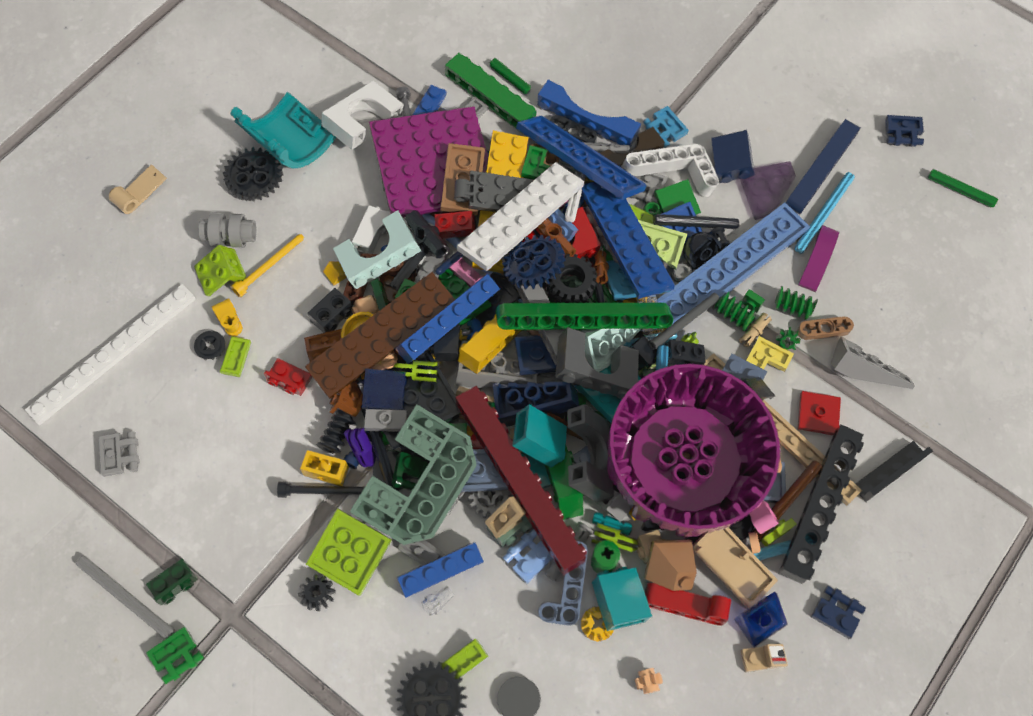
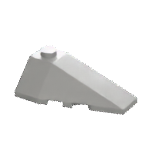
[831,336,915,389]
[455,341,537,388]

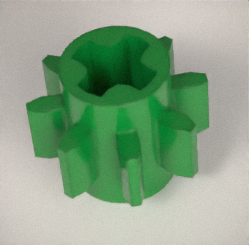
[776,327,801,350]

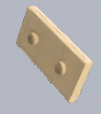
[692,527,778,610]

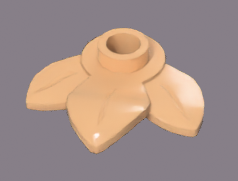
[368,351,398,375]

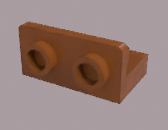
[304,329,342,362]
[329,380,364,417]

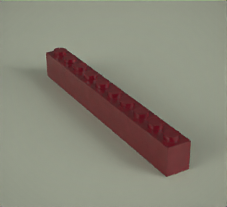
[455,386,587,575]

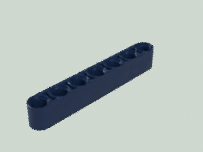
[786,119,861,215]

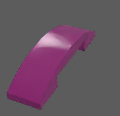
[798,225,840,292]

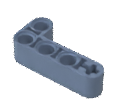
[538,541,588,626]

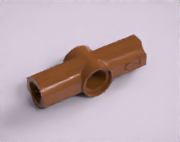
[535,218,576,257]

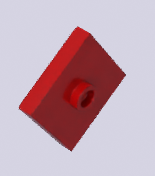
[797,391,841,435]

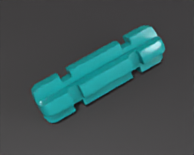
[592,512,632,535]

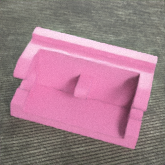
[448,257,484,287]

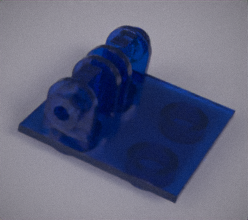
[362,369,407,410]

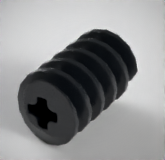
[316,409,356,454]

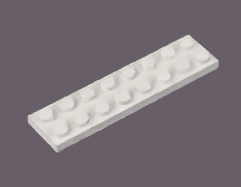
[457,162,584,271]

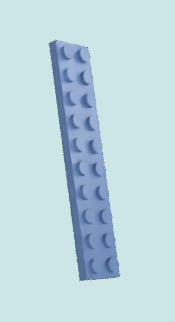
[653,203,810,333]

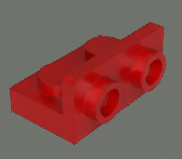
[264,358,312,396]

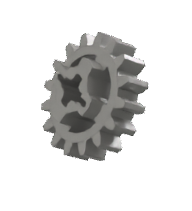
[468,490,512,518]

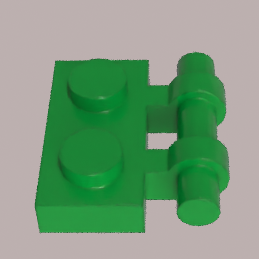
[146,627,204,684]

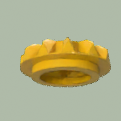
[581,606,614,641]

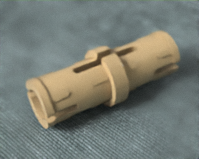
[739,313,772,348]

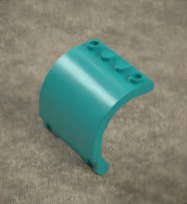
[230,92,337,169]

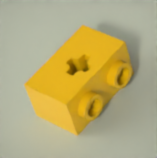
[300,450,349,486]

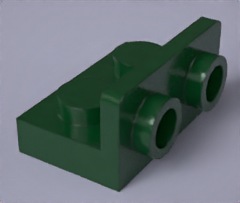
[146,558,198,606]

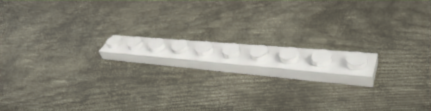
[25,284,196,425]

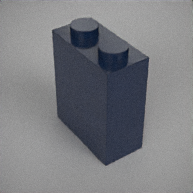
[711,130,755,183]

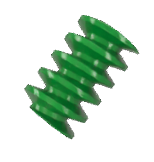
[775,286,818,320]
[713,291,756,332]
[591,540,620,573]

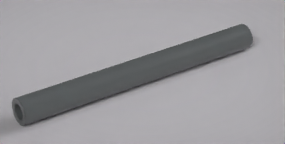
[649,293,719,350]

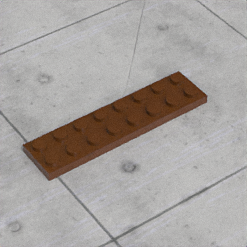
[305,272,455,399]

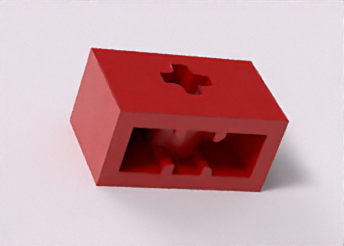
[435,211,476,239]

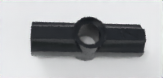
[405,210,449,258]

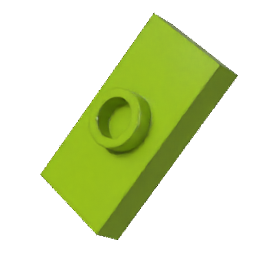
[220,336,251,377]
[442,638,489,679]

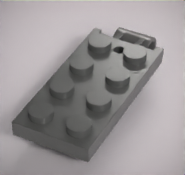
[454,170,534,212]

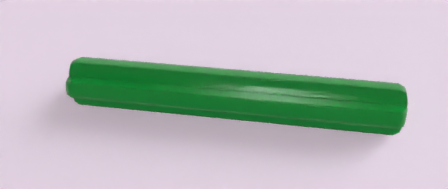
[928,169,998,207]

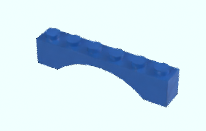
[537,80,641,147]
[395,274,500,364]

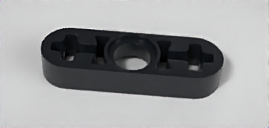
[550,115,597,143]

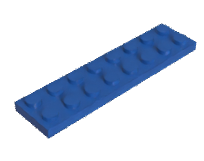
[516,115,647,200]
[581,182,675,299]

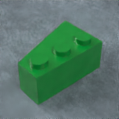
[544,444,584,520]

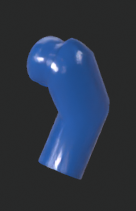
[467,318,482,342]

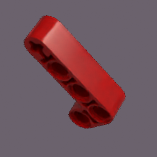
[645,583,731,626]

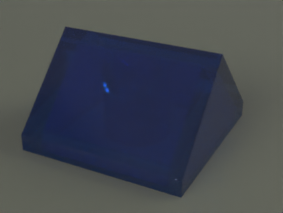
[734,591,788,647]

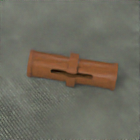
[594,250,609,284]

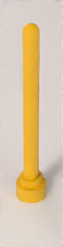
[230,234,304,298]

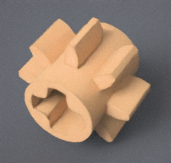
[635,668,663,694]

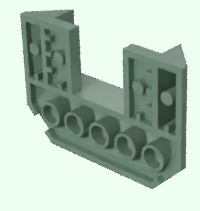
[350,404,477,545]

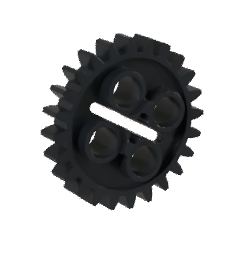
[223,147,284,201]
[396,661,468,716]

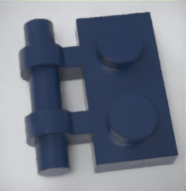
[885,115,924,147]
[811,585,866,639]

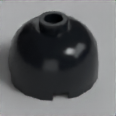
[683,232,721,270]

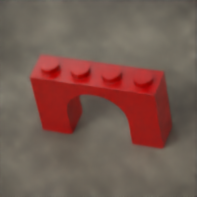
[522,207,601,259]

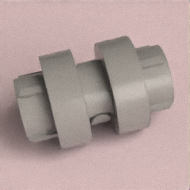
[198,213,257,248]

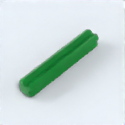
[490,58,531,94]

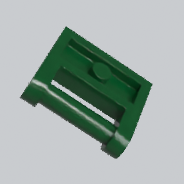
[392,452,430,490]

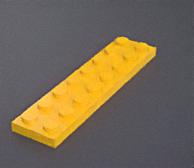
[471,130,528,274]

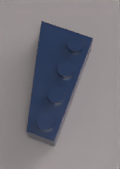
[493,382,579,427]

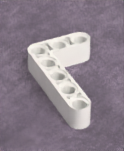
[621,144,719,197]

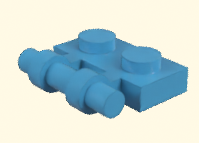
[643,106,689,148]

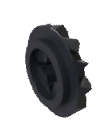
[194,331,225,360]

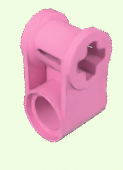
[749,500,779,534]

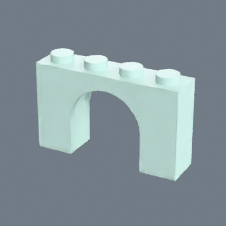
[333,210,421,289]

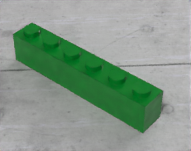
[445,53,537,133]

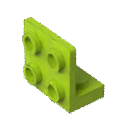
[194,245,247,296]

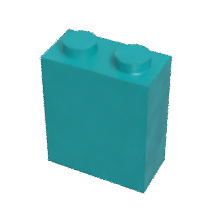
[513,404,567,467]
[591,566,652,631]

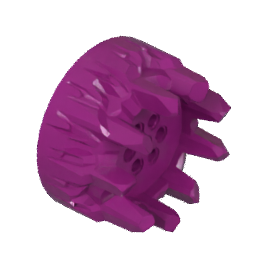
[607,364,780,537]

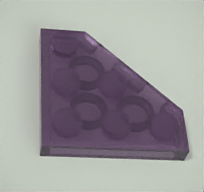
[740,161,796,220]

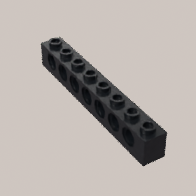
[778,424,864,584]

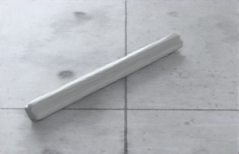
[76,556,175,639]

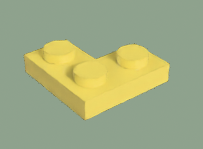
[746,336,794,372]

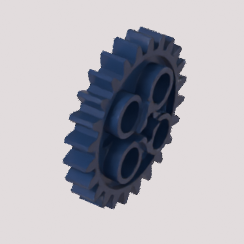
[502,235,566,290]

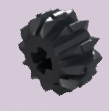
[298,574,336,612]

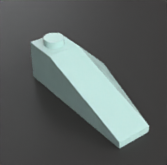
[579,329,641,372]

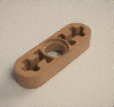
[797,317,854,340]

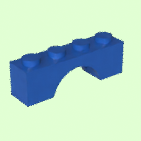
[397,542,484,598]

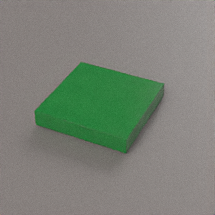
[654,179,701,215]

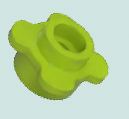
[681,332,699,344]

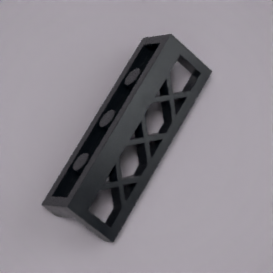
[856,441,933,502]

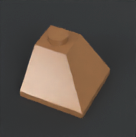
[644,540,697,591]

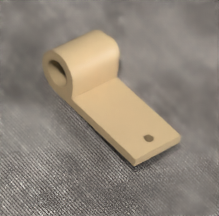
[109,164,167,214]

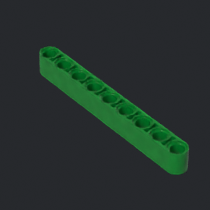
[496,302,673,330]

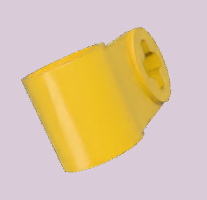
[211,298,243,336]

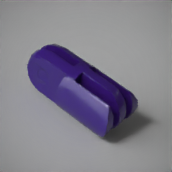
[344,427,376,467]

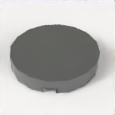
[497,677,541,716]

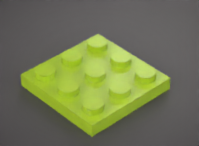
[306,509,392,596]

